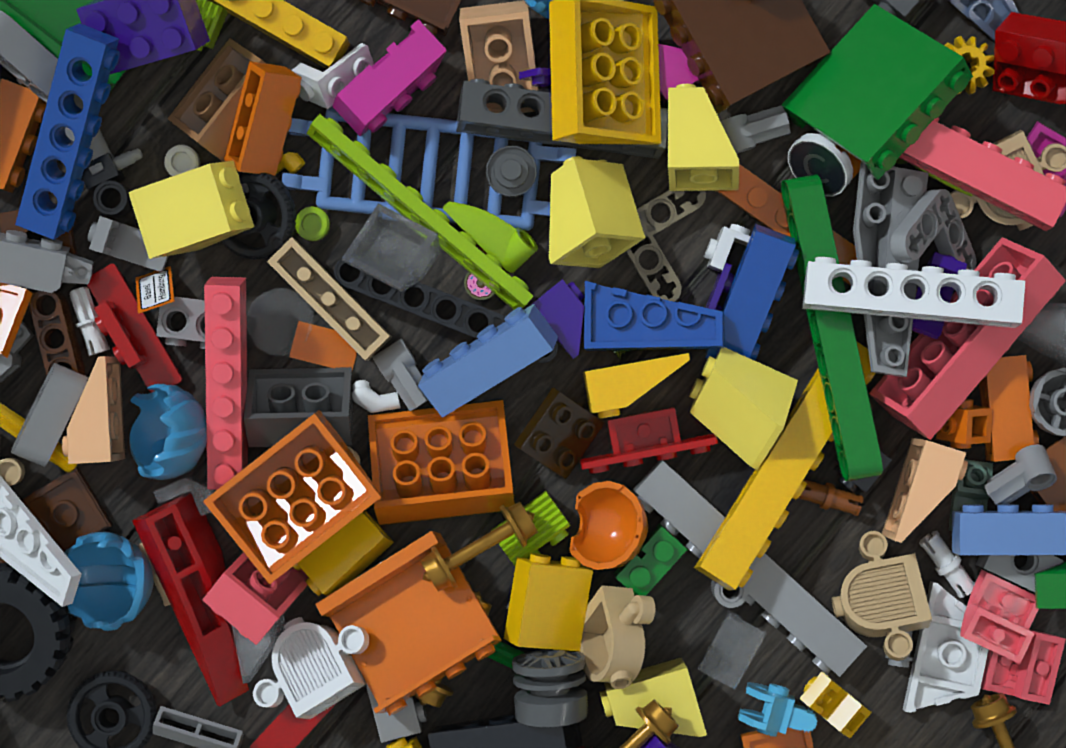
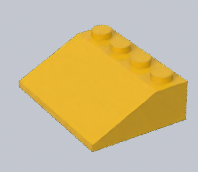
[549,0,661,145]

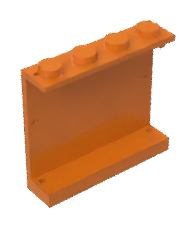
[315,531,502,716]

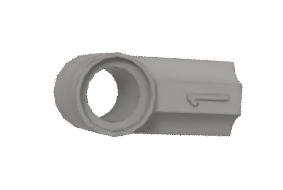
[720,105,791,154]
[372,339,428,411]
[984,444,1057,505]

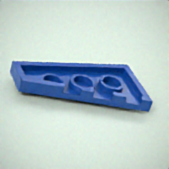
[584,281,724,351]

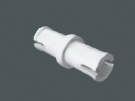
[919,531,975,598]

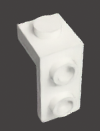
[291,43,374,109]
[704,224,750,272]

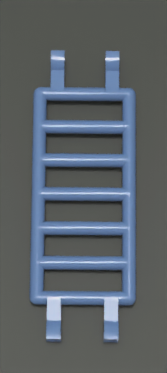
[282,107,576,231]

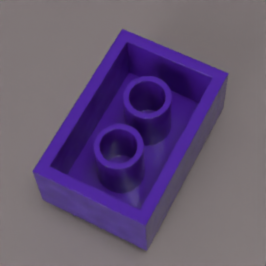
[76,0,210,74]

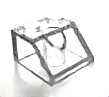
[342,203,441,292]

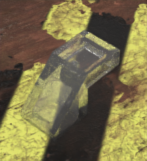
[153,476,216,516]

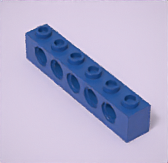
[15,23,120,240]

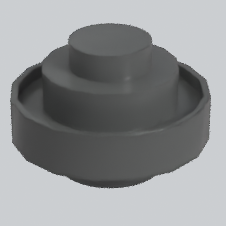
[486,146,537,197]

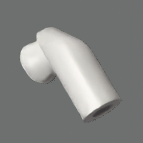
[351,380,401,413]

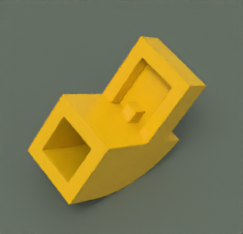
[800,671,872,738]

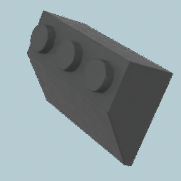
[244,367,353,447]

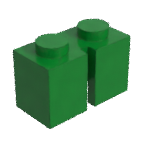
[613,524,688,596]

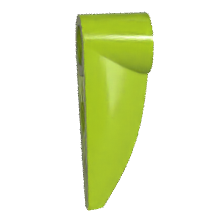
[443,201,538,273]

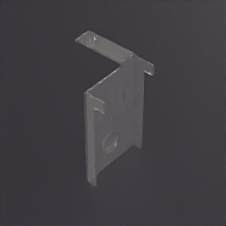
[697,610,767,690]

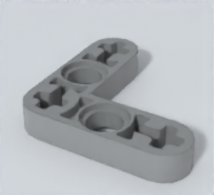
[890,189,976,270]

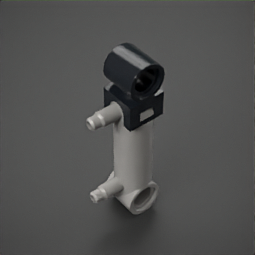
[65,94,143,218]

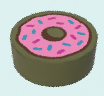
[464,272,494,300]

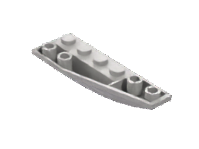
[853,162,929,377]

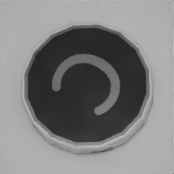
[788,133,853,197]

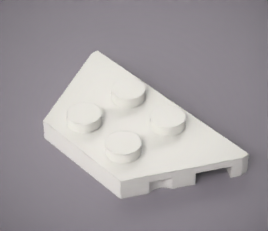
[903,581,989,713]

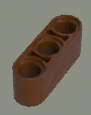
[30,291,85,376]

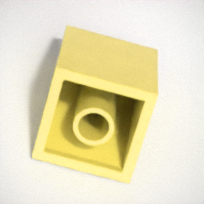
[668,84,739,191]
[549,156,645,268]
[128,161,254,259]
[689,347,798,470]
[599,658,707,737]

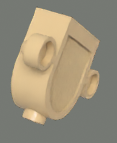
[950,130,1066,231]
[831,531,932,661]
[579,586,656,689]

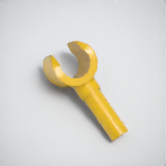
[276,152,305,174]

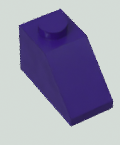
[530,279,585,359]

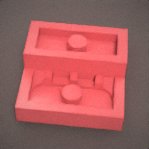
[960,569,1039,664]
[981,629,1066,705]

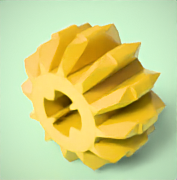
[944,36,995,95]

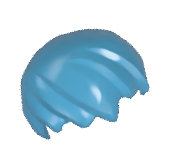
[129,384,207,480]
[65,532,154,631]

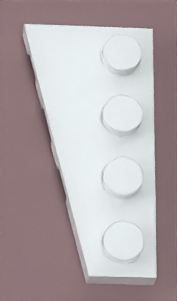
[0,475,82,607]

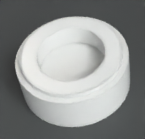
[164,145,201,176]

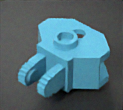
[738,682,818,737]

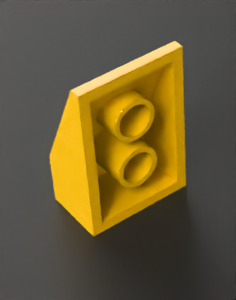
[583,353,690,418]

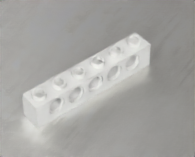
[802,257,1026,328]

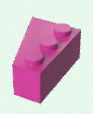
[332,19,447,137]

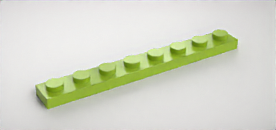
[306,114,533,310]

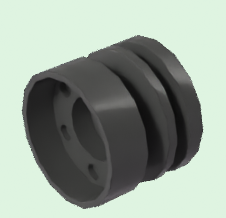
[512,649,588,727]

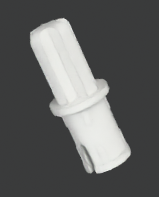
[69,287,110,356]

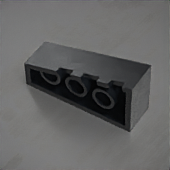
[428,714,582,748]

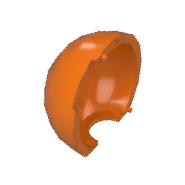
[569,481,648,570]

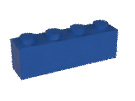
[705,224,799,361]

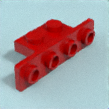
[87,264,183,393]
[580,407,718,474]

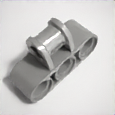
[0,10,58,103]
[11,363,88,467]

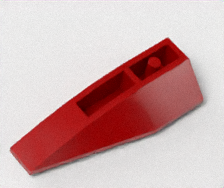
[993,12,1066,104]
[132,490,249,706]

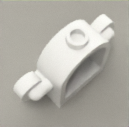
[253,617,369,719]

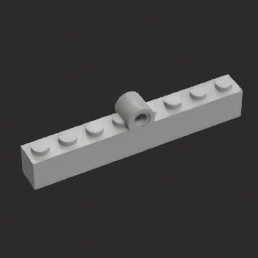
[633,460,867,677]

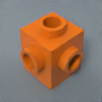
[936,398,993,449]

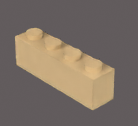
[267,237,392,361]

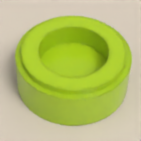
[295,206,330,241]

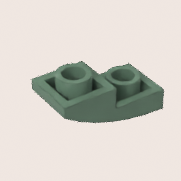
[949,459,993,531]

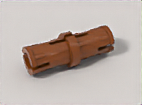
[799,479,863,516]

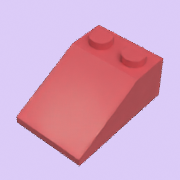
[202,552,309,645]

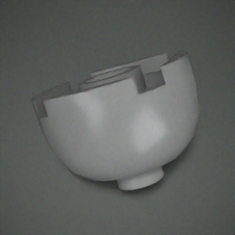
[1029,368,1066,437]

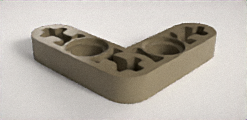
[625,190,706,302]

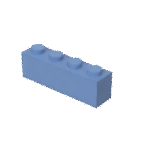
[418,304,558,418]
[952,504,1066,555]

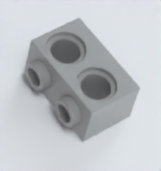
[156,297,205,349]

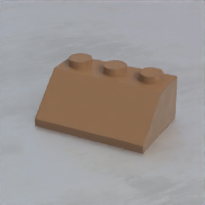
[168,38,265,162]

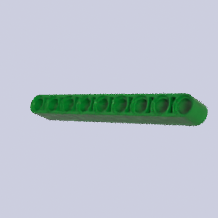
[781,174,883,481]

